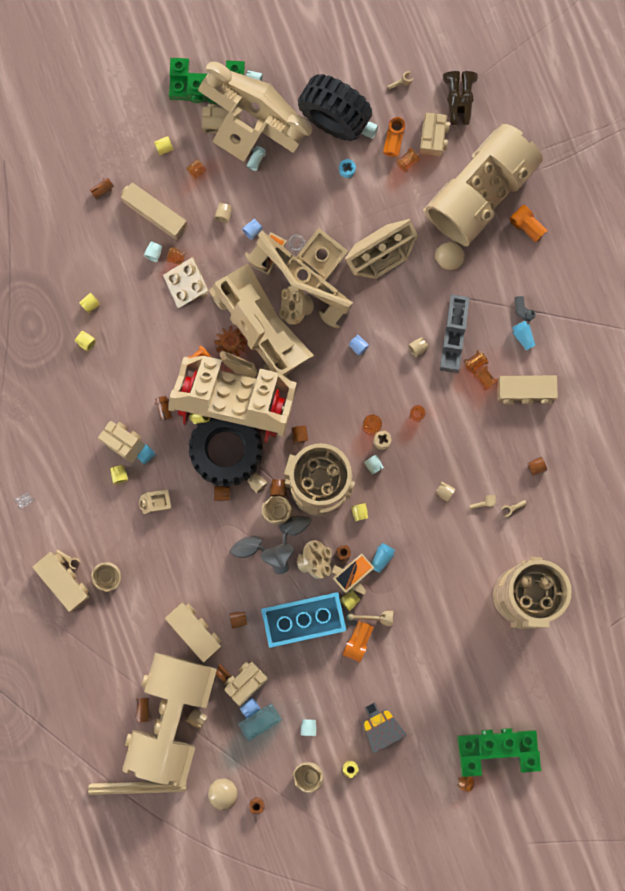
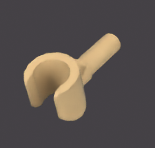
[388,71,414,90]
[470,495,496,510]
[501,500,527,517]
[55,550,80,569]

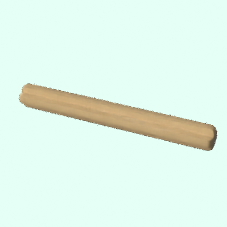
[88,781,187,795]

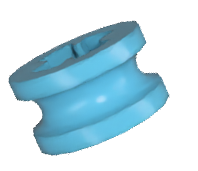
[339,159,356,178]

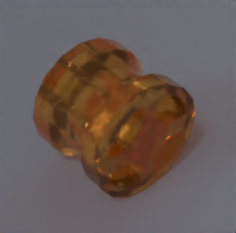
[362,414,382,435]

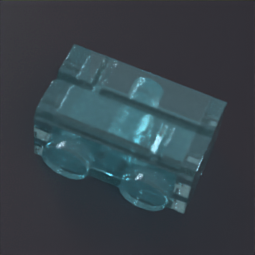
[238,703,282,741]

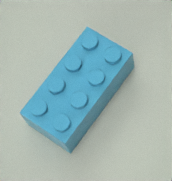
[261,592,346,648]

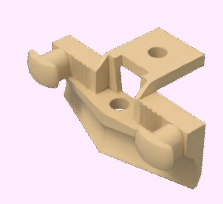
[198,62,312,162]
[245,228,354,329]
[209,264,314,379]

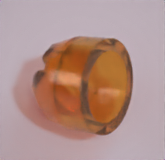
[457,776,474,792]

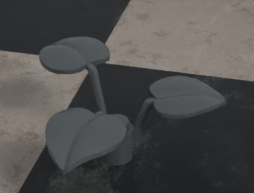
[229,516,312,574]

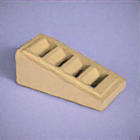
[220,351,258,378]

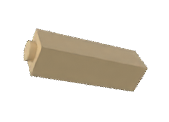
[121,182,188,241]

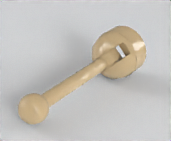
[347,611,393,627]

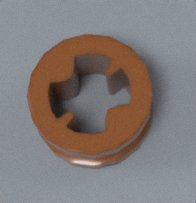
[216,664,232,683]

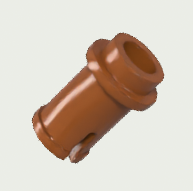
[90,178,115,200]
[155,396,172,421]
[135,698,151,722]

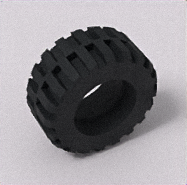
[298,74,372,141]
[189,418,263,487]

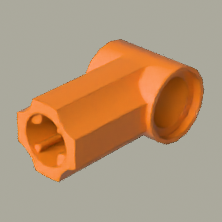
[383,117,405,157]
[509,205,548,243]
[342,621,374,663]

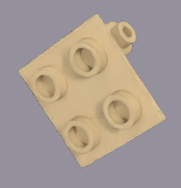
[163,257,209,308]

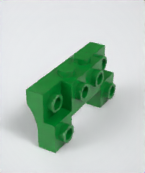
[169,57,245,105]
[457,728,541,777]

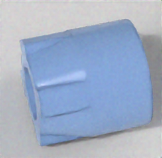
[242,219,262,240]
[349,335,369,356]
[239,697,261,718]

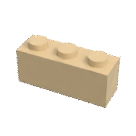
[497,375,558,405]
[32,552,90,612]
[165,603,222,662]

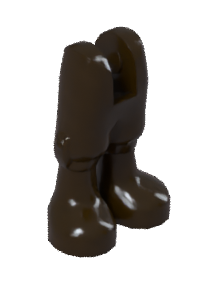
[443,71,478,125]

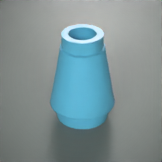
[512,321,535,350]
[372,543,395,573]

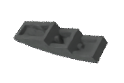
[440,294,470,373]

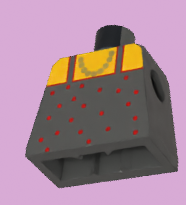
[363,702,407,753]

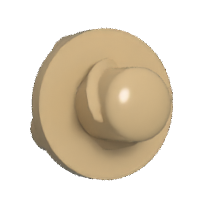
[279,286,314,325]
[297,540,332,579]

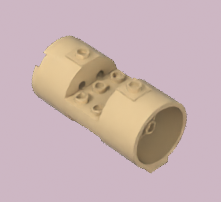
[423,124,543,246]
[284,443,355,516]
[493,557,572,629]
[122,652,217,787]

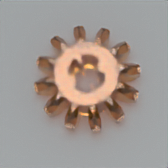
[214,326,247,357]

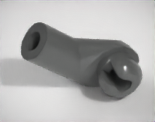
[515,296,536,321]

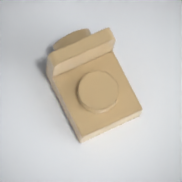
[139,490,171,515]

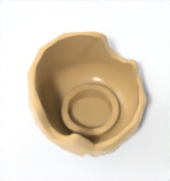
[435,242,465,271]
[262,496,292,525]
[91,562,121,592]
[292,762,324,793]
[208,778,238,811]

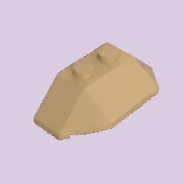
[345,219,418,279]

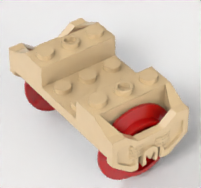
[168,356,297,444]

